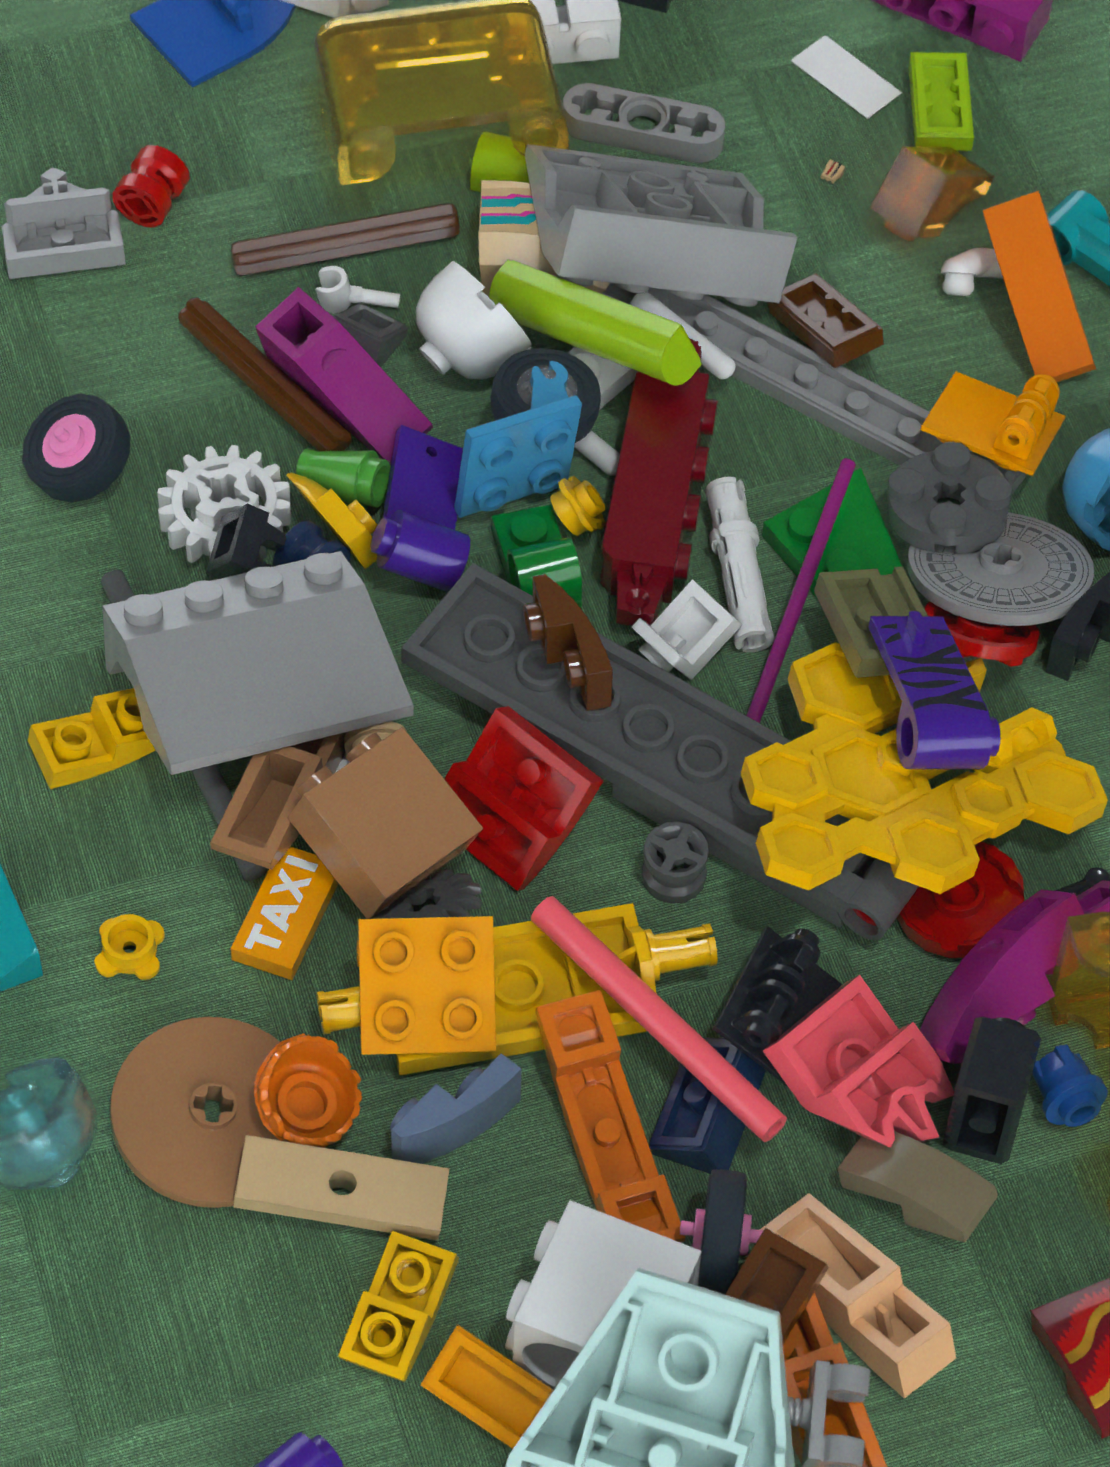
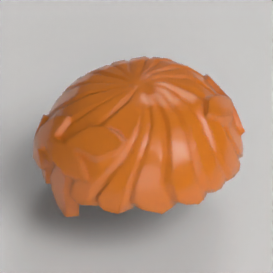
[254,1033,362,1148]

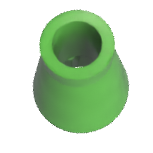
[296,449,391,509]

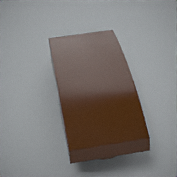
[523,574,613,711]

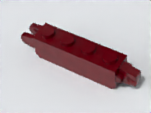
[600,338,718,626]

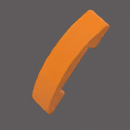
[536,989,686,1243]

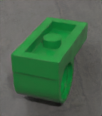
[491,504,582,609]

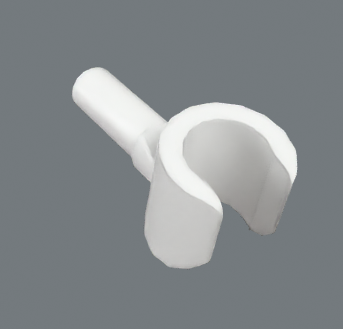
[316,266,400,314]

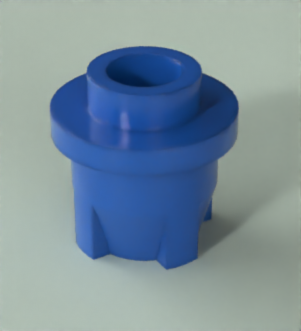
[1032,1045,1108,1127]

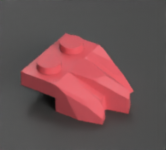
[762,975,954,1148]

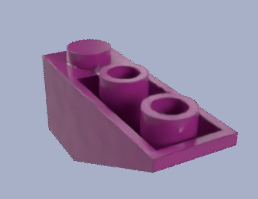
[871,0,1053,62]
[255,287,433,465]

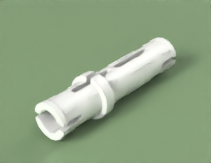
[705,477,775,653]

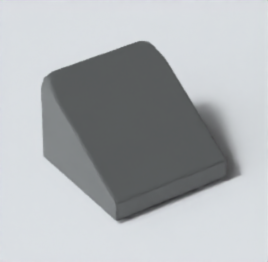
[334,303,409,367]

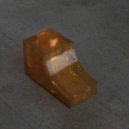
[870,147,995,241]

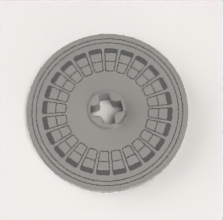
[907,512,1094,626]

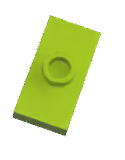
[909,52,974,151]

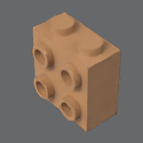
[287,727,483,919]

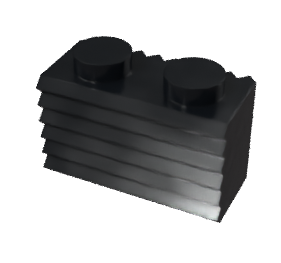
[942,1016,1041,1164]

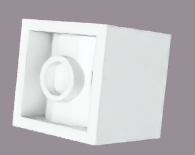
[505,1200,702,1389]

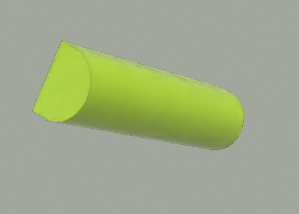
[489,260,702,385]

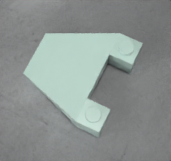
[506,1268,795,1467]

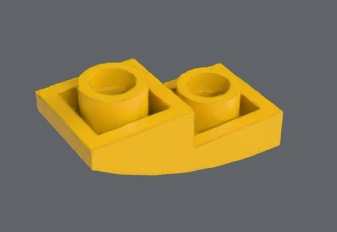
[27,688,156,789]
[338,1231,459,1383]

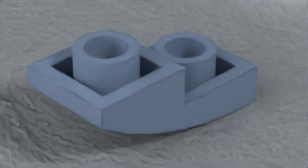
[390,1053,522,1164]

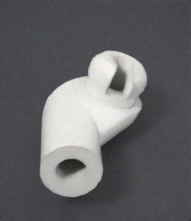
[941,247,1003,296]

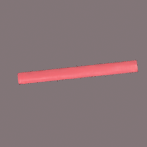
[531,896,787,1142]

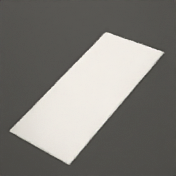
[790,35,902,119]

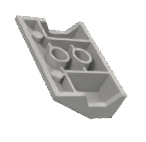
[525,144,797,307]
[102,551,414,775]

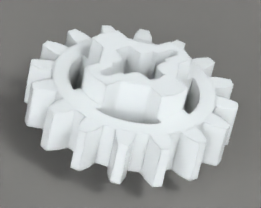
[157,445,291,563]

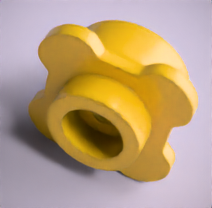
[550,476,606,536]
[94,914,165,980]

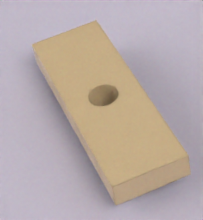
[233,1135,450,1241]

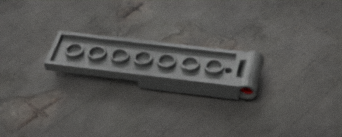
[401,563,919,940]

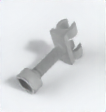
[788,1360,870,1467]

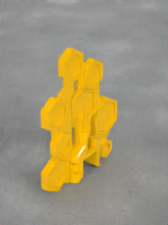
[740,642,1108,894]

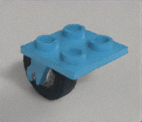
[454,348,601,518]

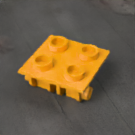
[920,371,1066,476]
[356,916,496,1055]

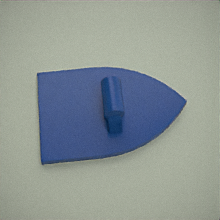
[130,0,296,88]

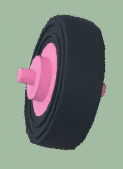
[22,394,131,503]
[680,1169,764,1295]

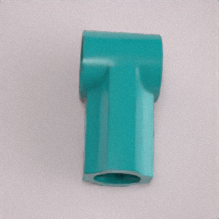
[1047,190,1110,286]

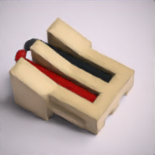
[821,159,845,184]

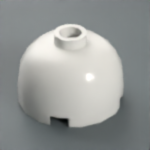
[416,261,532,380]

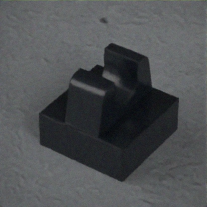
[206,503,286,579]

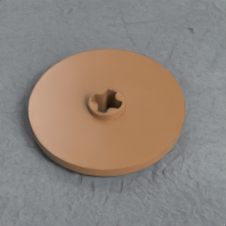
[110,1017,280,1208]

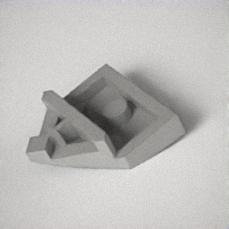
[2,167,126,279]

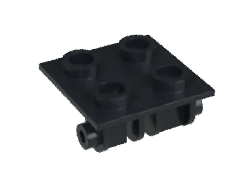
[712,926,843,1088]

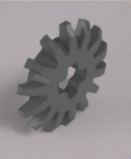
[371,869,482,919]

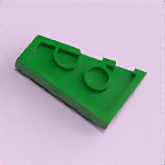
[762,468,902,600]

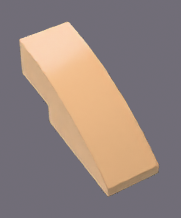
[760,1193,956,1399]

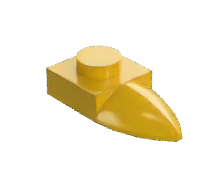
[286,473,377,569]

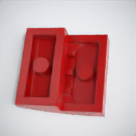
[444,706,604,891]

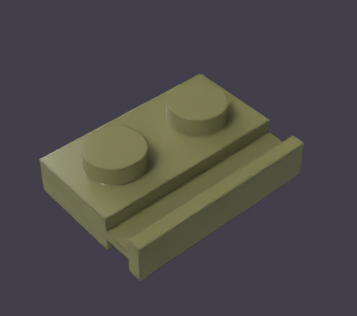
[814,567,928,678]

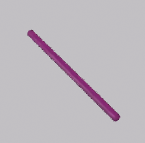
[746,458,856,723]

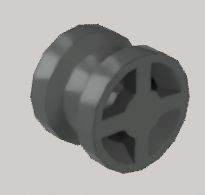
[642,821,709,904]

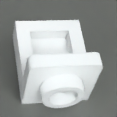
[632,579,742,680]

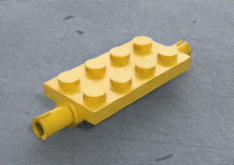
[316,903,718,1076]

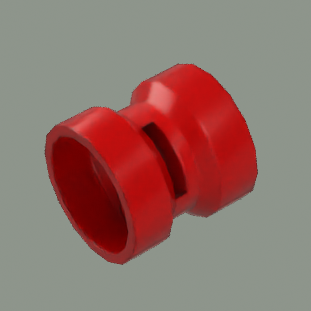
[112,145,190,228]

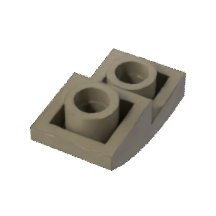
[837,1131,998,1242]

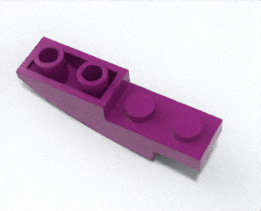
[920,880,1110,1064]

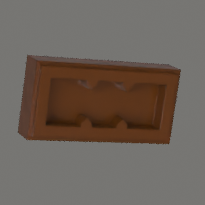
[768,273,884,368]

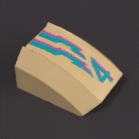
[478,180,610,297]

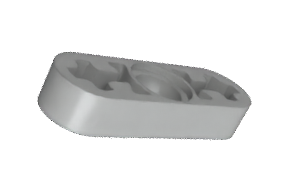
[562,83,725,163]

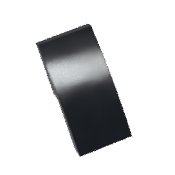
[1045,572,1110,681]

